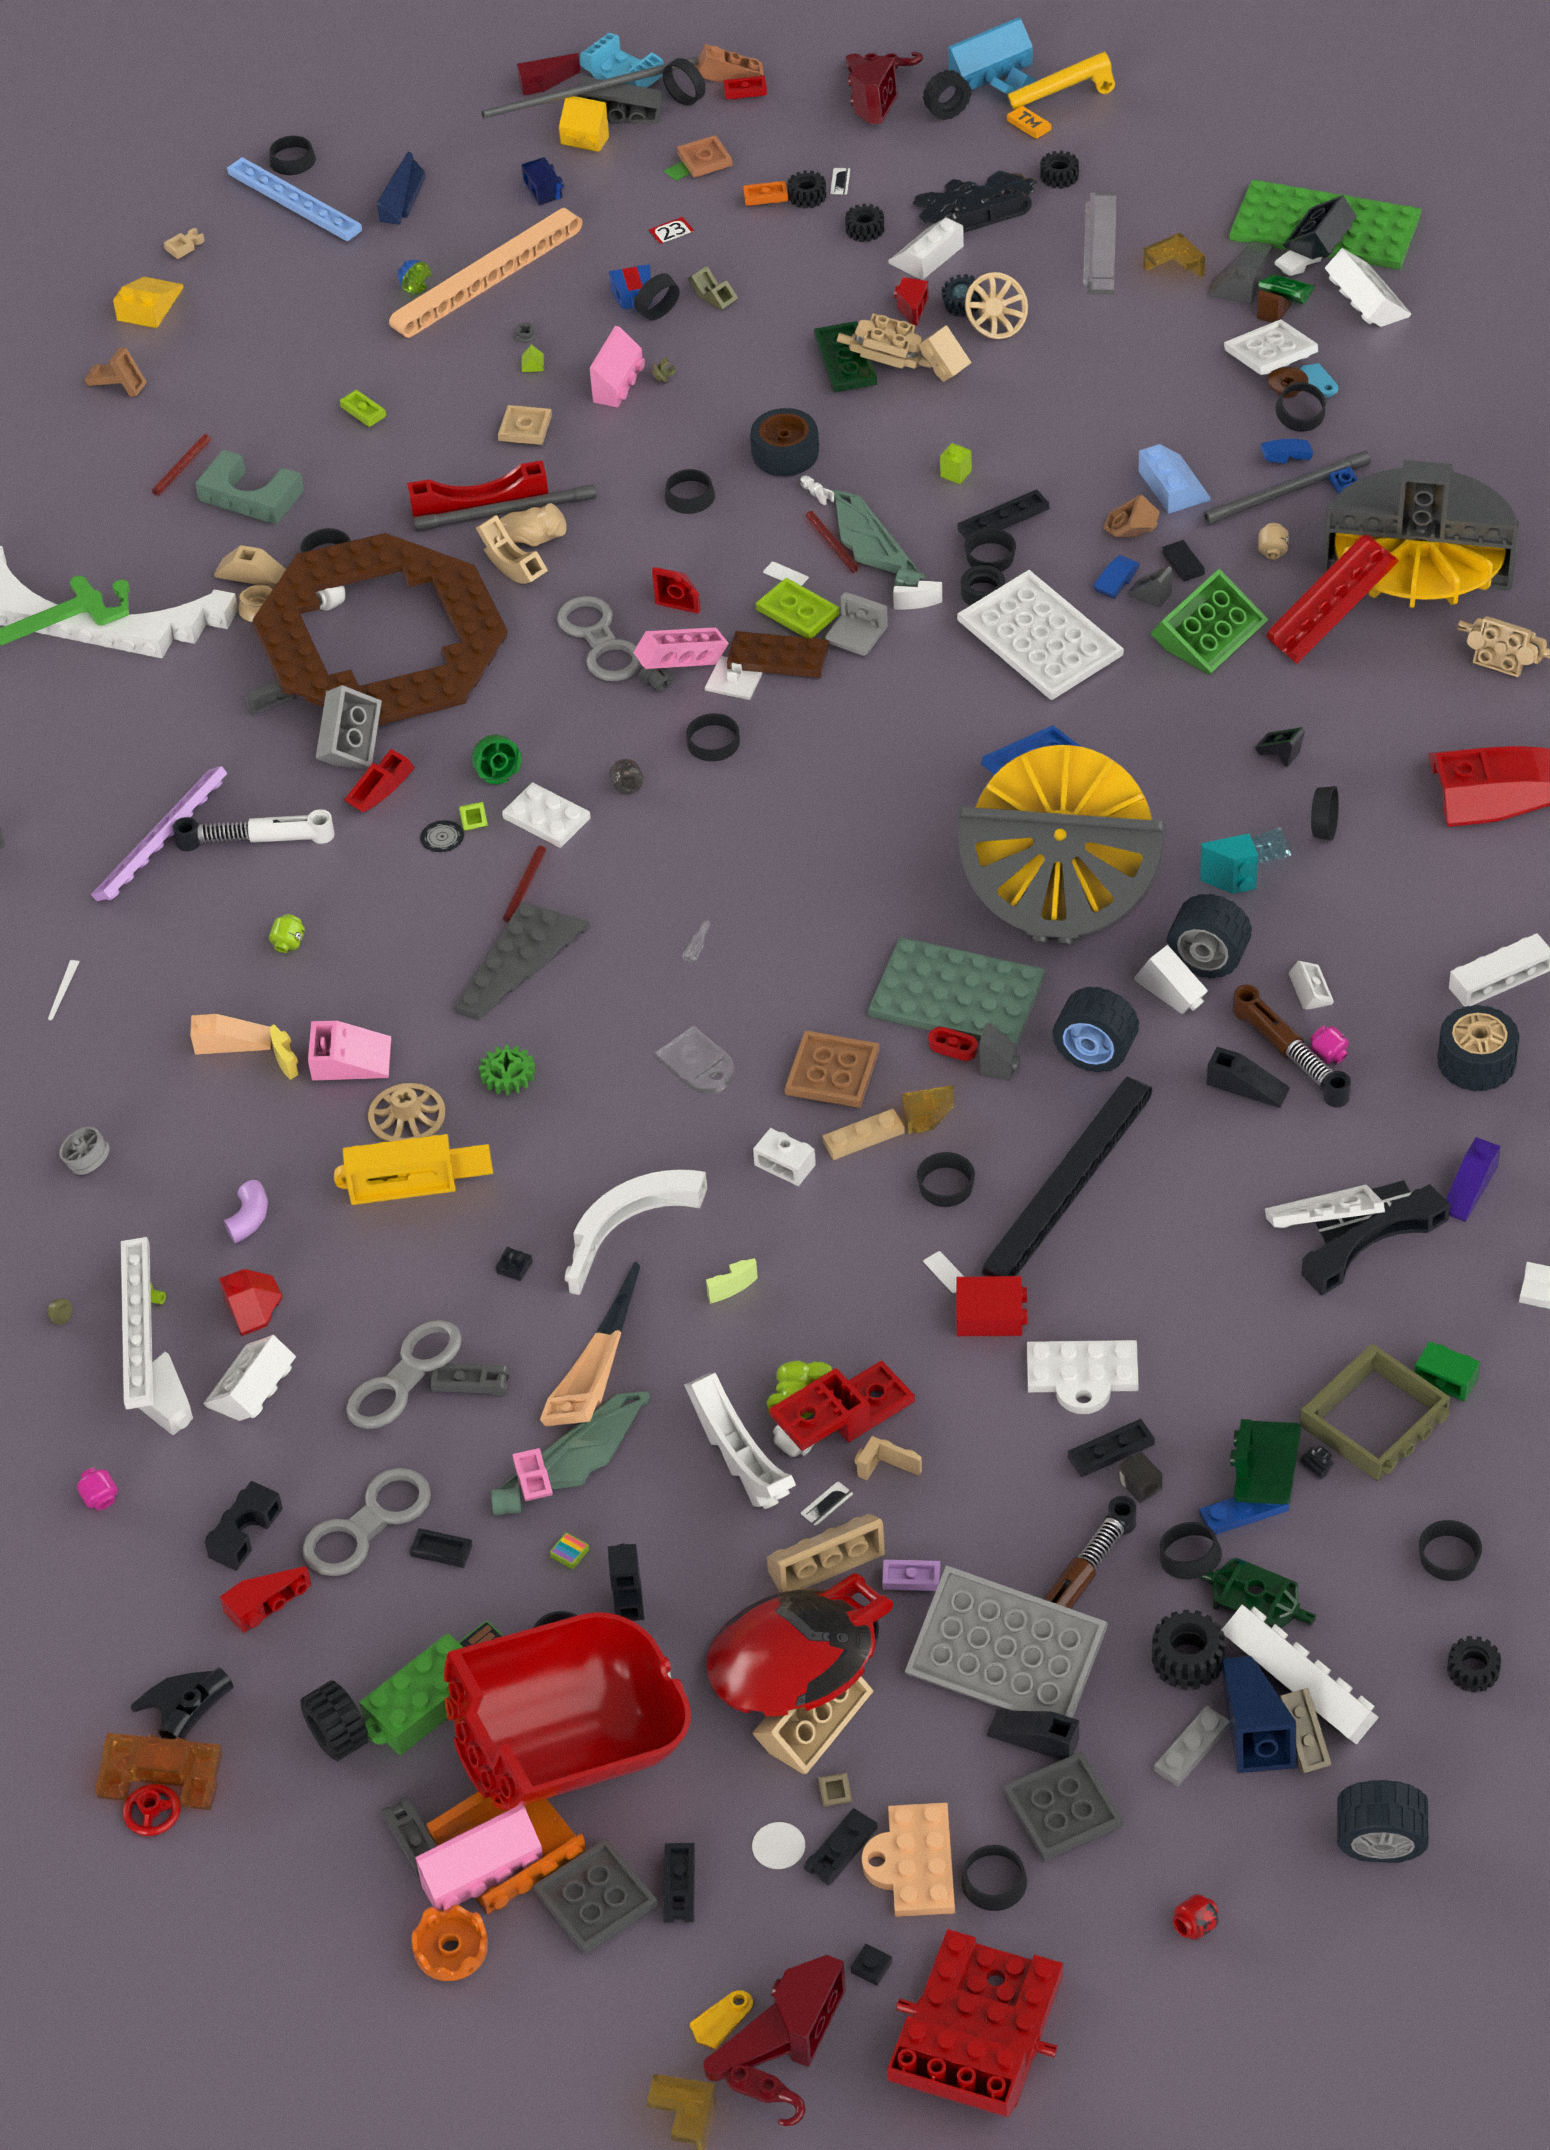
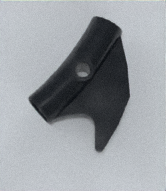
[131,1667,234,1746]

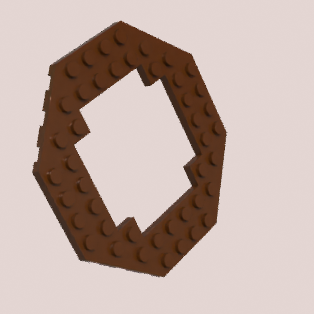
[252,533,508,726]

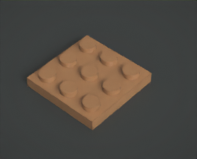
[785,1031,880,1108]

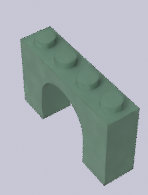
[195,449,304,525]

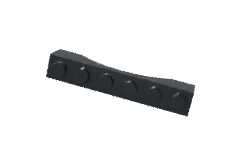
[1301,1184,1450,1296]

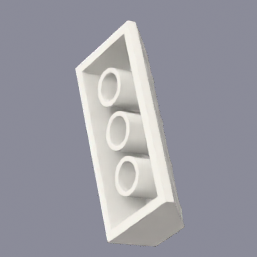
[1325,248,1411,327]

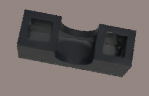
[205,1481,283,1571]
[608,1543,645,1621]

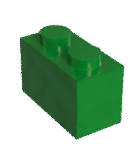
[1415,1341,1480,1402]

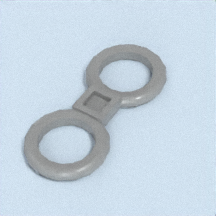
[557,596,641,682]
[346,1320,462,1429]
[302,1468,431,1576]

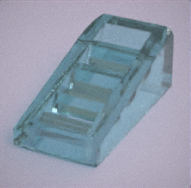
[1252,827,1291,863]

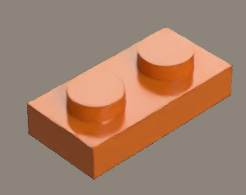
[743,181,788,206]

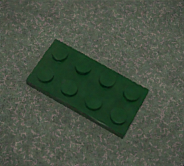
[814,321,877,392]

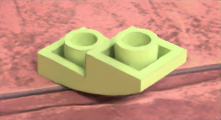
[706,1258,758,1304]

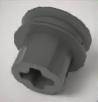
[639,667,674,692]

